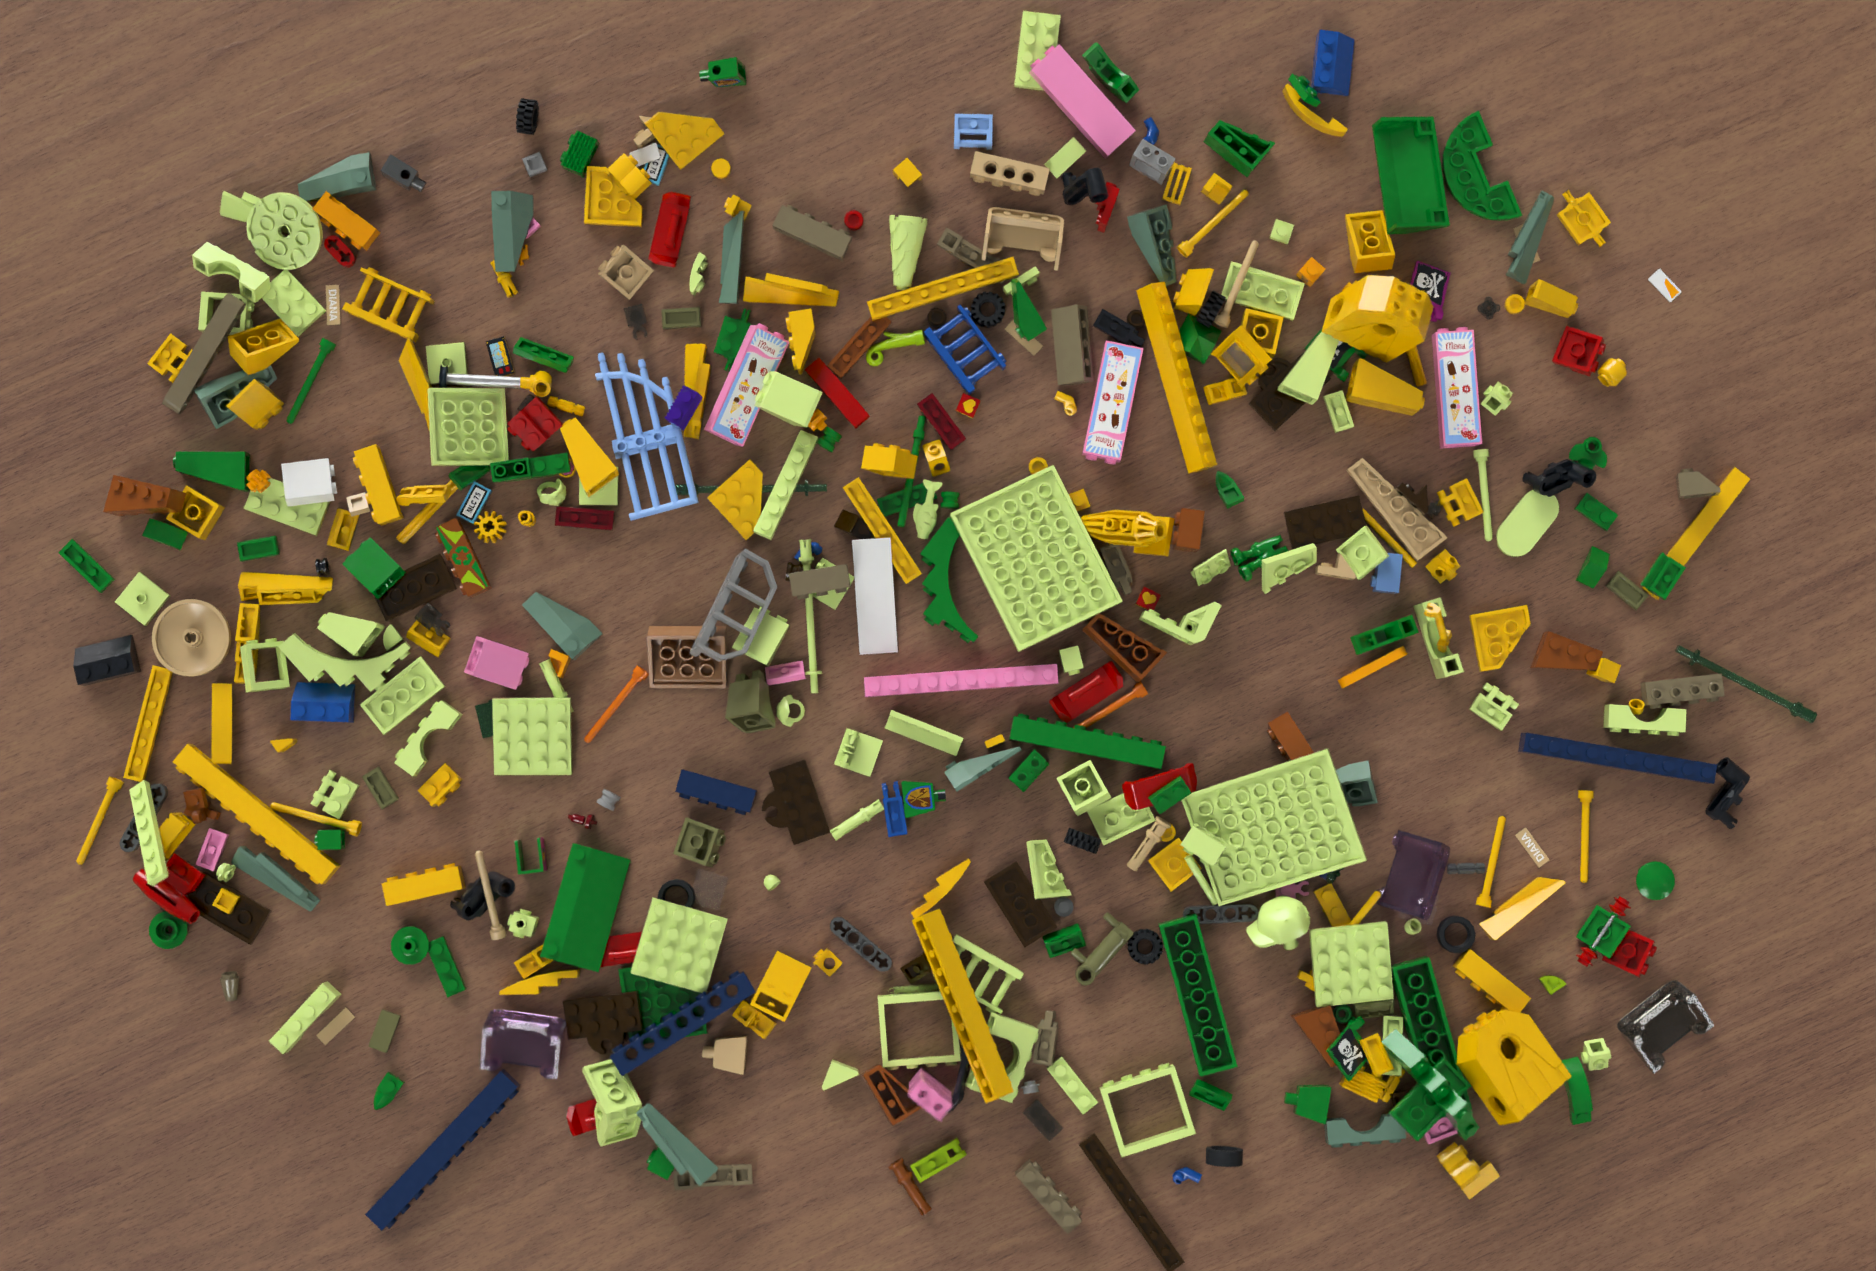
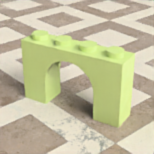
[1413,597,1464,679]
[965,1012,1039,1103]

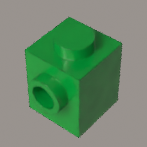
[314,830,345,850]

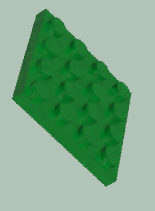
[618,967,708,1044]

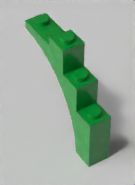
[920,517,978,643]
[1381,1029,1479,1141]

